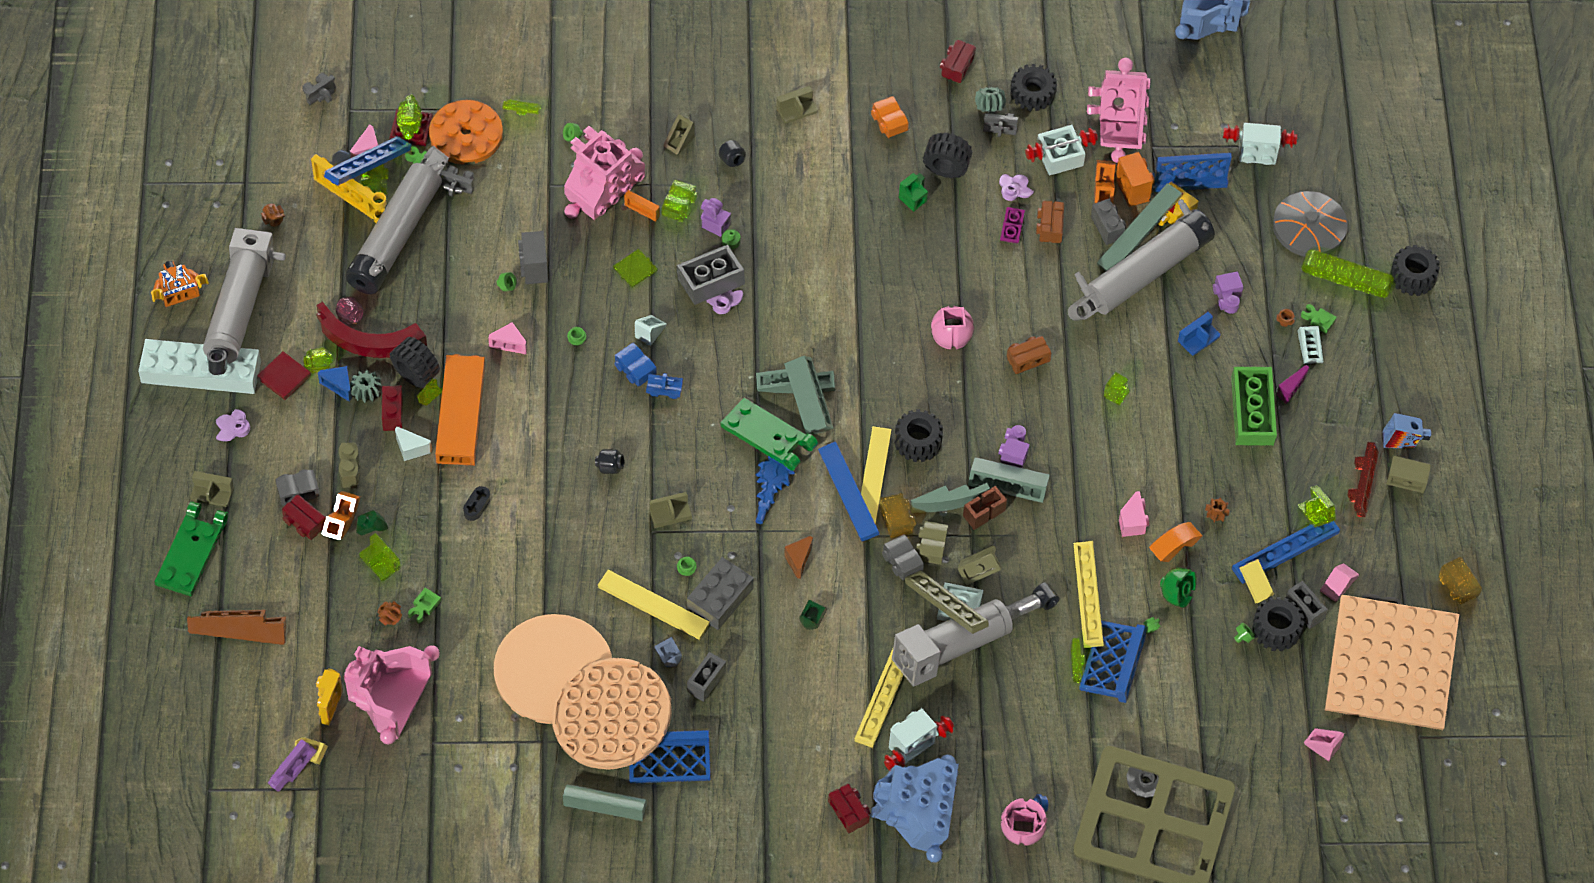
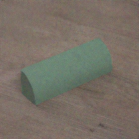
[784,355,834,435]
[968,457,1050,503]
[563,784,647,821]

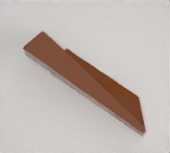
[187,610,286,645]

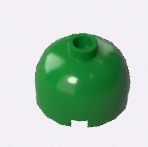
[1160,568,1197,608]

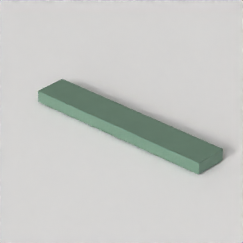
[1097,183,1182,272]

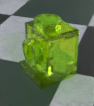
[1103,372,1130,406]

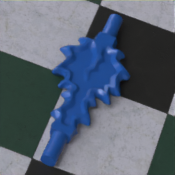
[755,456,795,524]

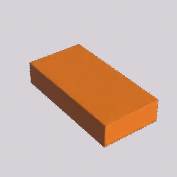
[624,190,660,221]

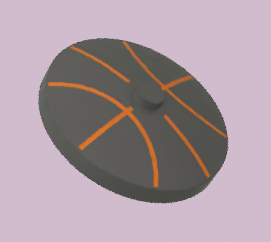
[1273,191,1348,257]

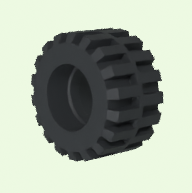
[923,133,973,178]
[1390,245,1440,296]
[390,337,440,388]
[894,409,943,462]
[1252,597,1304,651]

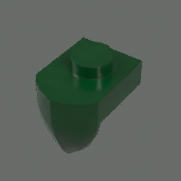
[356,510,389,536]
[799,600,827,630]

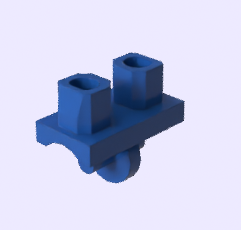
[646,373,683,399]

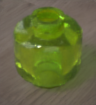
[303,347,333,374]

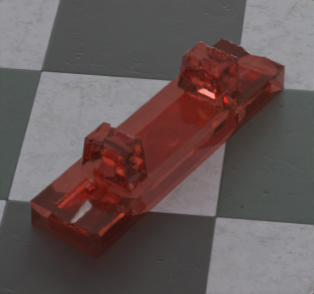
[1347,442,1379,517]

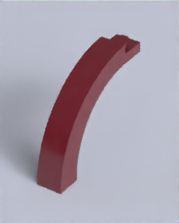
[316,301,427,358]

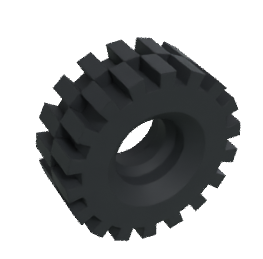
[1010,64,1057,111]

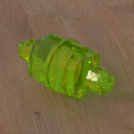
[396,95,422,139]

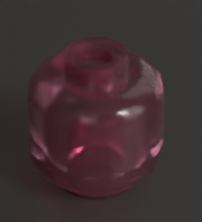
[335,296,364,324]

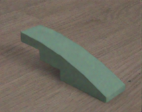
[756,369,836,393]
[910,483,990,513]

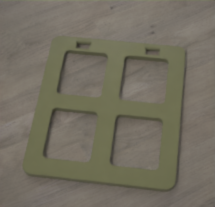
[1073,746,1235,883]

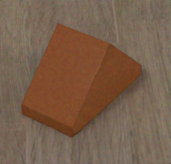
[784,536,813,579]

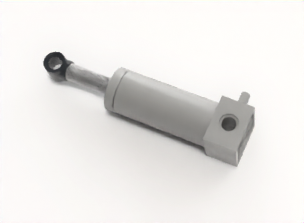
[892,583,1060,687]

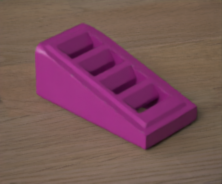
[1277,365,1309,404]

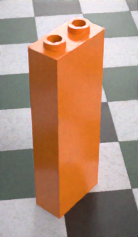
[435,354,485,466]

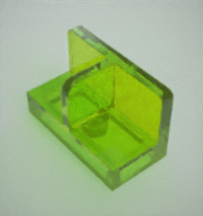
[1298,485,1336,527]
[359,533,401,581]

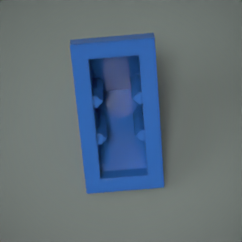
[318,366,352,402]

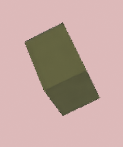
[663,114,695,155]

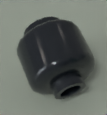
[719,140,746,167]
[595,449,625,474]

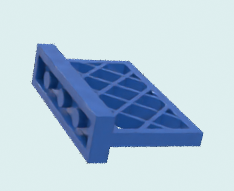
[1153,153,1232,192]
[1079,621,1146,703]
[629,730,710,783]

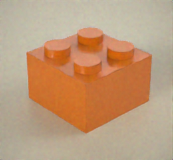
[1115,152,1154,207]

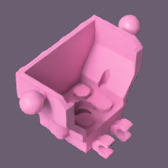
[1087,58,1150,163]
[564,126,645,220]
[344,645,439,744]

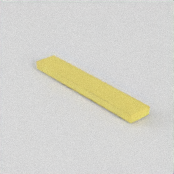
[861,427,892,525]
[1073,541,1104,648]
[598,570,710,640]
[855,649,904,748]

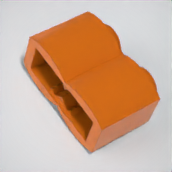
[871,96,908,138]

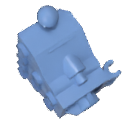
[1175,0,1250,40]
[870,755,959,862]

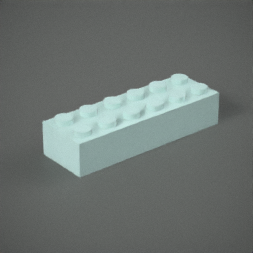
[138,339,261,394]

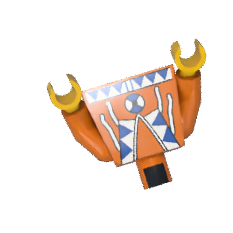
[151,261,209,307]

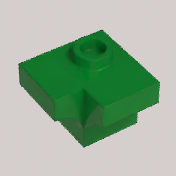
[899,173,928,212]

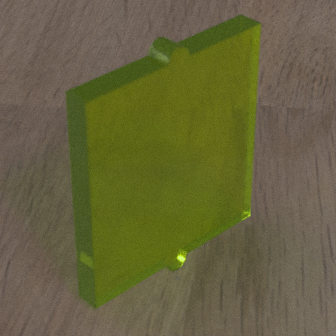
[613,249,658,288]

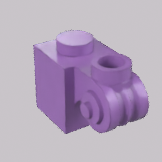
[701,198,731,237]
[1213,272,1243,314]
[998,425,1029,468]

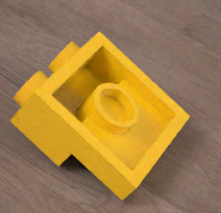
[316,669,343,726]

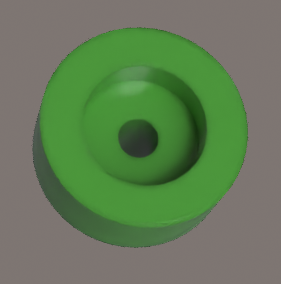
[563,123,582,141]
[722,229,741,249]
[497,272,516,292]
[1234,623,1255,643]

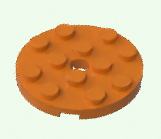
[429,100,503,164]

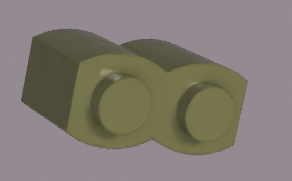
[339,443,360,488]
[916,521,948,565]

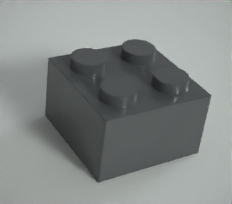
[518,231,548,284]

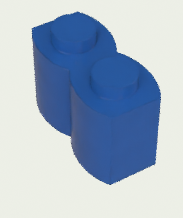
[614,343,657,386]

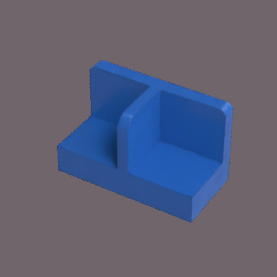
[1178,312,1220,356]

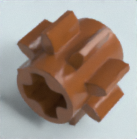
[261,203,285,227]
[1205,498,1230,522]
[378,601,402,626]

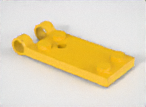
[311,154,387,223]

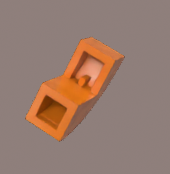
[1094,160,1116,204]
[322,491,361,540]
[1149,522,1202,562]

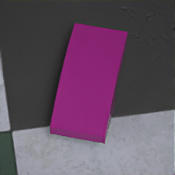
[1000,207,1025,244]

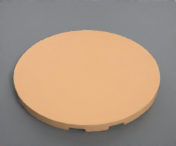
[494,614,612,724]
[552,658,672,769]

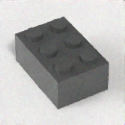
[677,245,745,305]
[687,557,754,630]

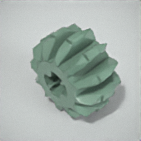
[975,87,1006,112]
[350,370,382,403]

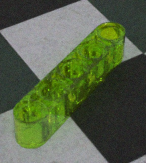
[1301,250,1394,298]

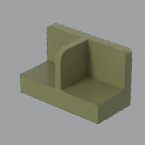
[776,86,818,124]
[1386,456,1431,493]
[190,471,234,507]
[649,492,692,528]
[957,545,1002,585]

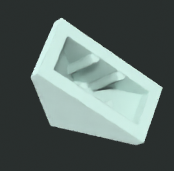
[635,315,667,346]
[395,427,432,461]

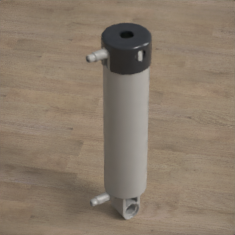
[345,146,448,295]
[1068,199,1215,321]

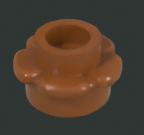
[1276,309,1295,327]

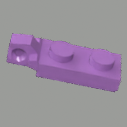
[268,739,317,792]

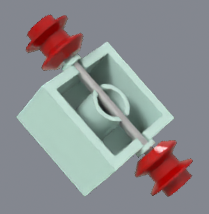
[1223,123,1297,165]
[1025,125,1098,175]
[884,709,954,771]

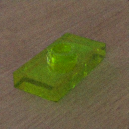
[502,99,542,115]
[1070,638,1085,682]

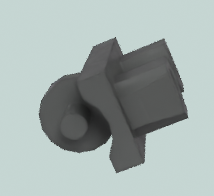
[302,72,336,105]
[983,111,1018,137]
[440,166,474,197]

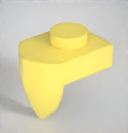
[295,737,328,765]

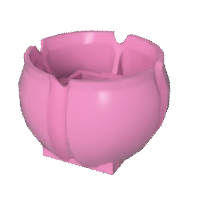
[931,306,974,350]
[1001,798,1047,846]

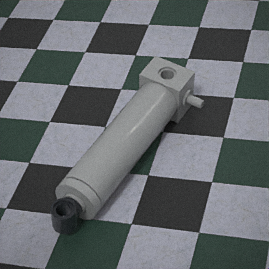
[203,228,286,375]

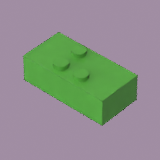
[1231,367,1277,445]

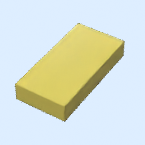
[1240,559,1274,603]

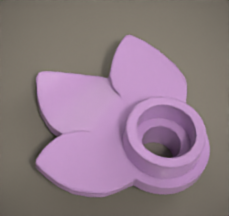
[999,174,1033,201]
[706,290,743,314]
[216,409,250,441]

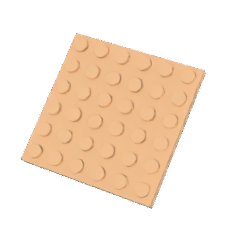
[1325,595,1459,730]

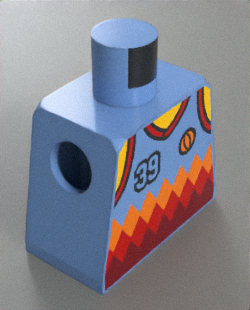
[1382,413,1431,448]

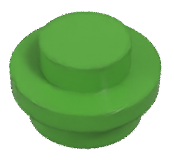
[567,327,586,345]
[677,557,697,576]
[1143,617,1161,634]

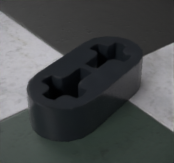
[463,486,490,521]

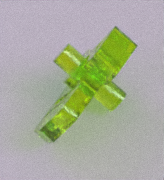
[417,379,443,406]

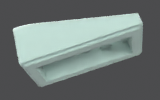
[1298,326,1324,364]

